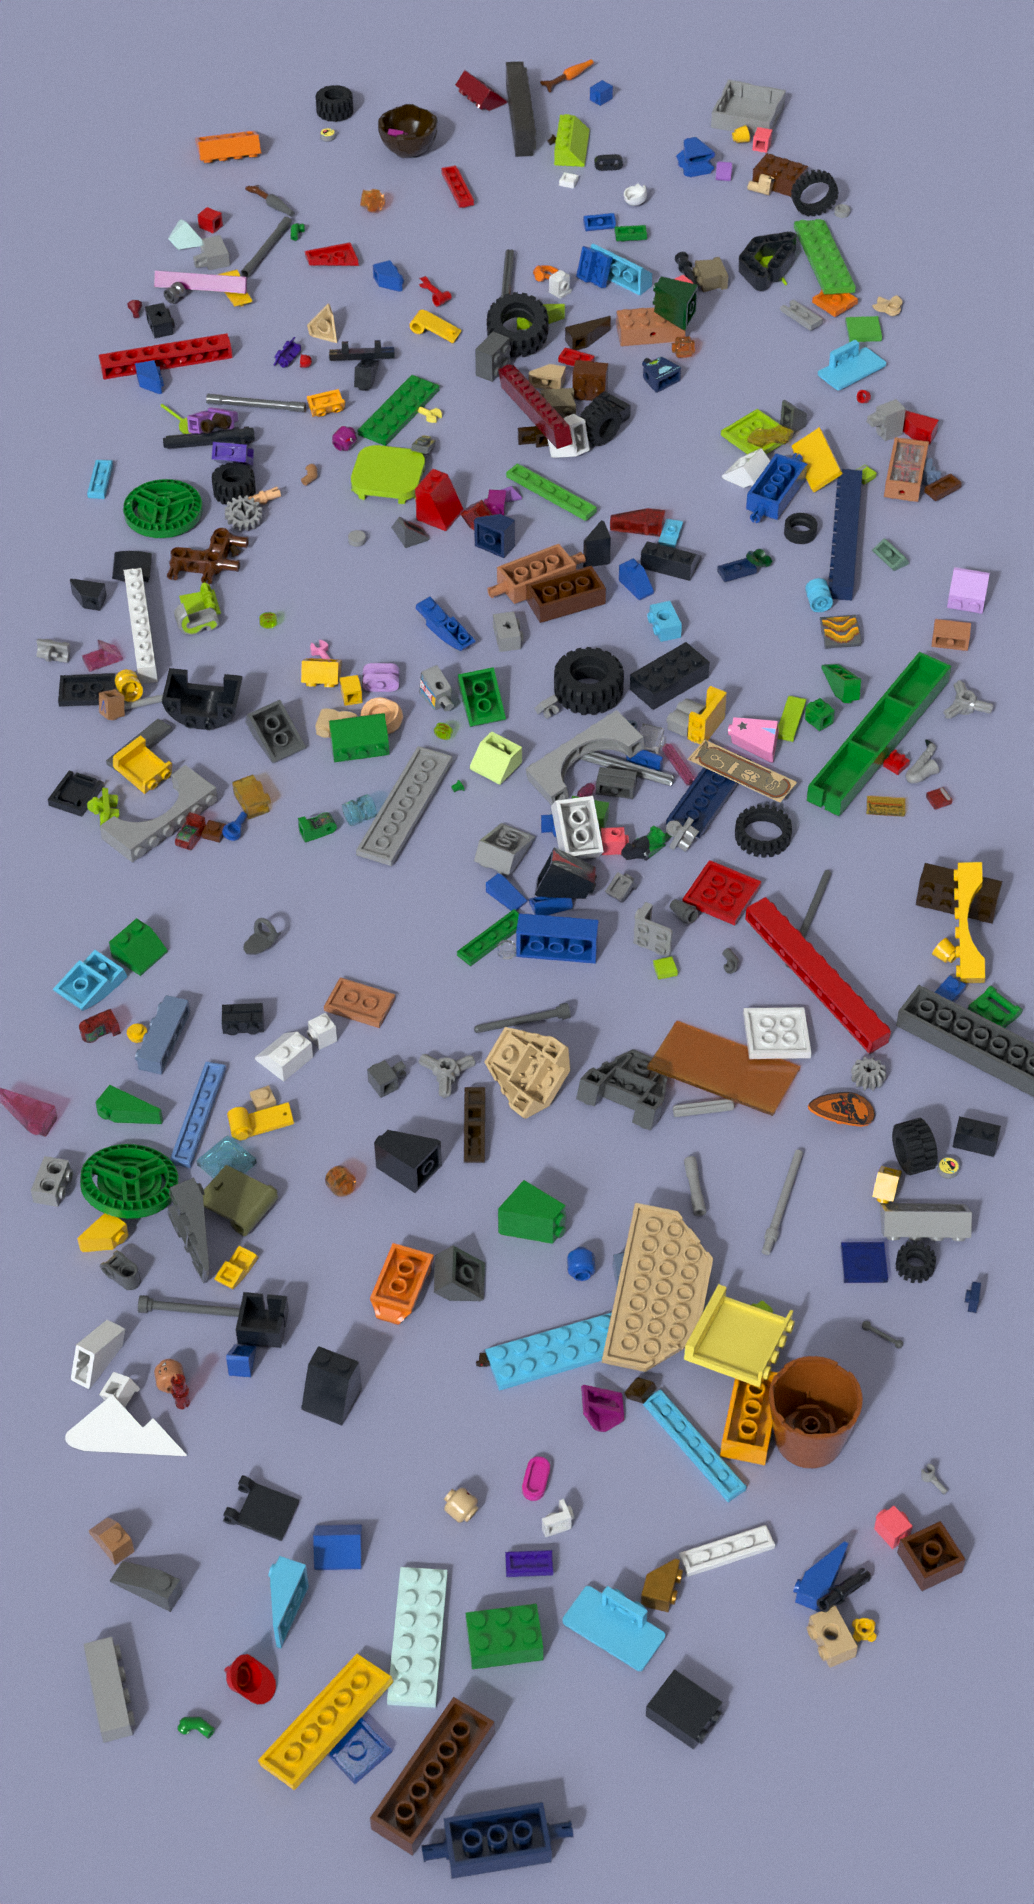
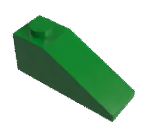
[821,664,861,703]
[95,1085,164,1124]

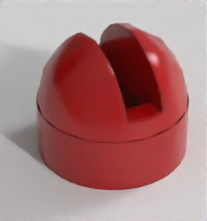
[300,354,312,368]
[856,389,871,404]

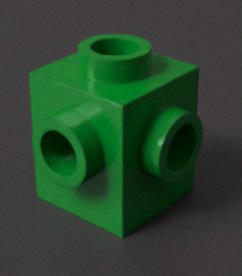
[805,698,835,731]

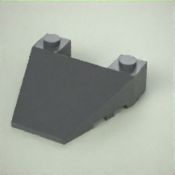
[576,1049,670,1130]
[167,1178,209,1284]

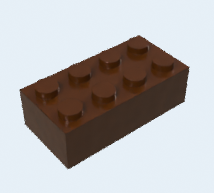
[526,566,606,623]

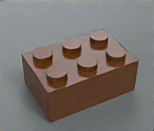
[752,153,808,197]

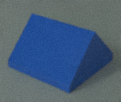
[313,1524,362,1570]

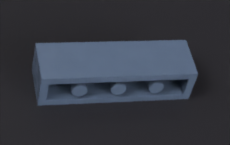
[135,995,190,1075]

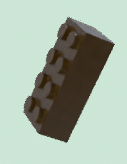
[916,863,1003,924]

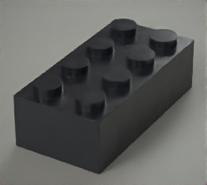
[630,642,710,710]

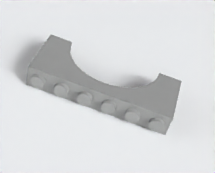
[525,710,645,806]
[100,765,218,863]

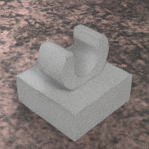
[534,694,559,719]

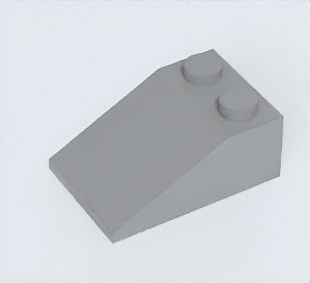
[474,823,536,875]

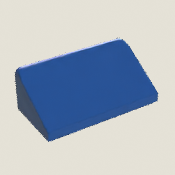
[583,213,616,231]
[529,897,573,916]

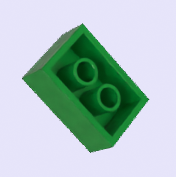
[465,1603,543,1670]

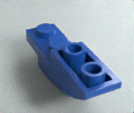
[416,596,476,651]

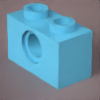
[647,601,682,642]

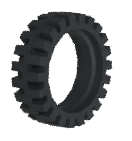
[791,169,839,217]
[735,804,792,858]

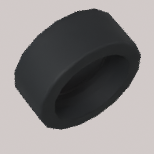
[784,513,818,544]

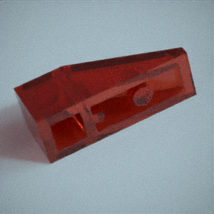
[610,508,665,537]

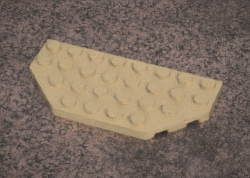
[601,1203,713,1372]

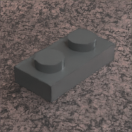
[411,435,436,454]

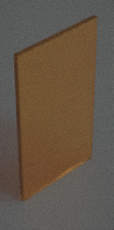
[647,1021,801,1116]

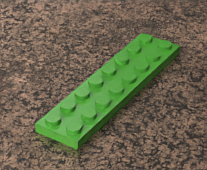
[793,219,856,294]

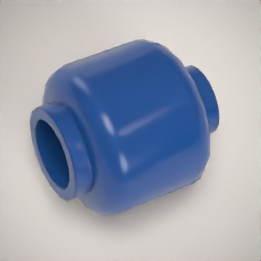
[567,1247,596,1281]

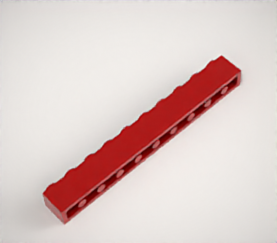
[745,897,891,1054]

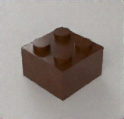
[572,360,608,401]
[897,1521,966,1591]

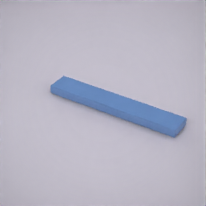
[170,1062,226,1168]

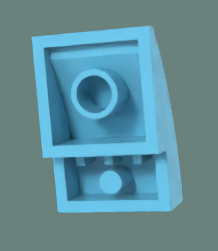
[53,950,128,1011]

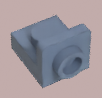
[922,458,941,485]

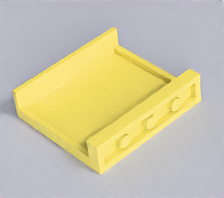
[684,1284,795,1387]

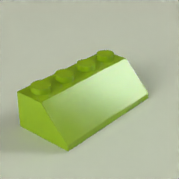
[554,114,590,167]

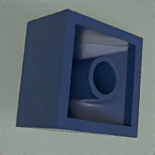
[474,514,515,558]

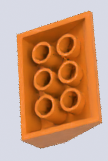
[195,131,261,163]

